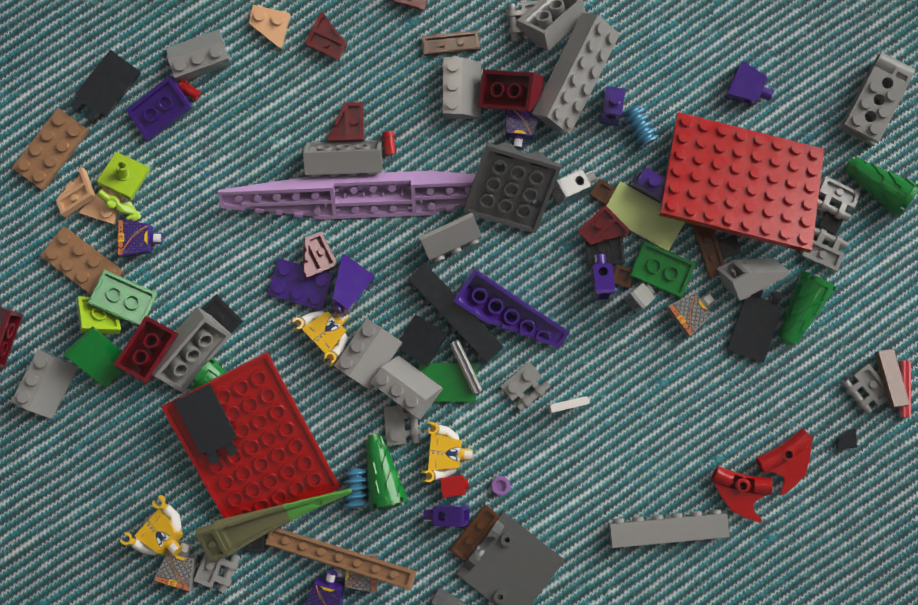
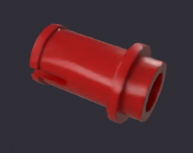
[178,80,202,102]
[381,131,397,155]

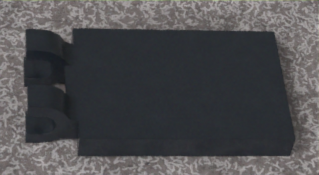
[70,50,142,125]
[726,290,783,363]
[174,383,238,465]

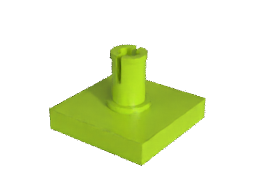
[97,152,150,201]
[76,296,121,334]

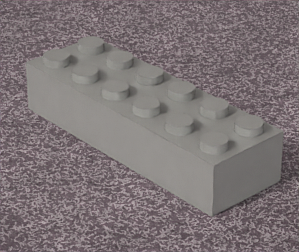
[532,13,620,135]

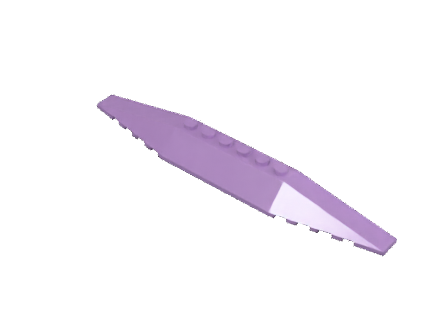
[218,171,475,220]

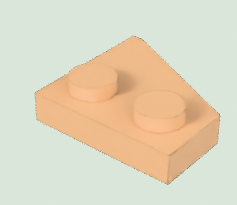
[249,5,290,49]
[56,167,96,217]
[79,188,125,225]

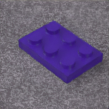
[126,76,193,141]
[267,258,334,311]

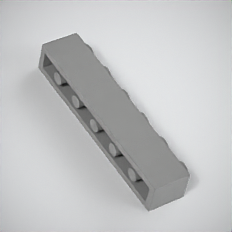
[608,509,730,548]

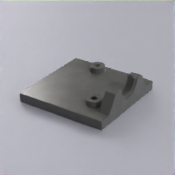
[463,142,561,233]
[456,511,565,605]

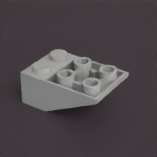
[717,258,791,301]

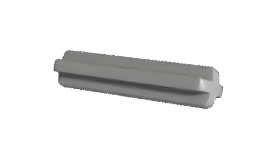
[450,340,482,394]

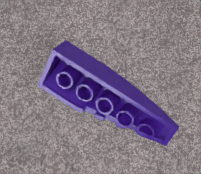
[453,267,570,348]

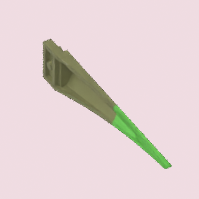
[195,489,352,561]

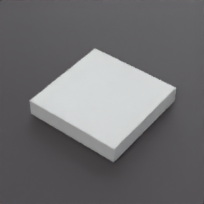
[548,396,590,413]

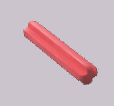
[899,360,911,417]

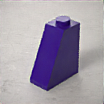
[330,254,375,316]

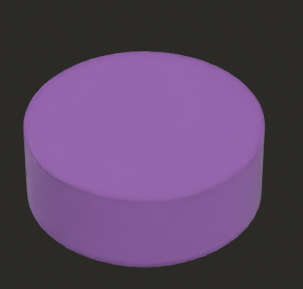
[491,476,510,496]

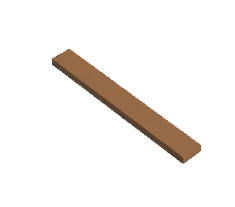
[265,528,417,591]

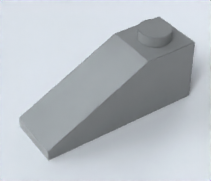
[624,283,656,313]

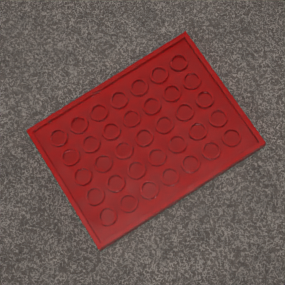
[659,112,824,253]
[161,351,341,518]

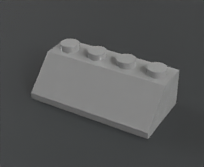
[303,140,383,177]
[153,307,232,393]

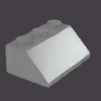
[517,0,586,51]
[166,29,232,83]
[443,57,481,119]
[419,213,482,263]
[334,318,403,390]
[11,350,79,419]
[370,355,443,420]

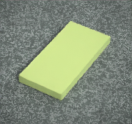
[606,181,685,251]

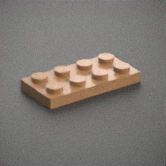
[12,108,90,191]
[40,226,125,295]

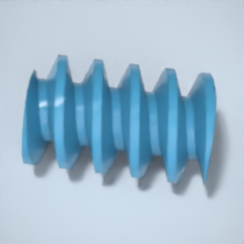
[622,105,659,148]
[343,468,368,508]

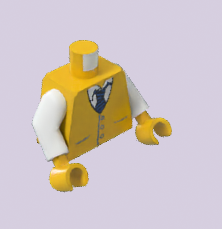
[290,310,350,367]
[421,421,473,482]
[120,495,183,556]

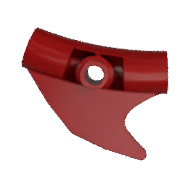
[756,428,813,495]
[711,466,773,523]

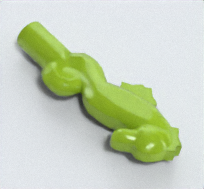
[96,189,141,222]

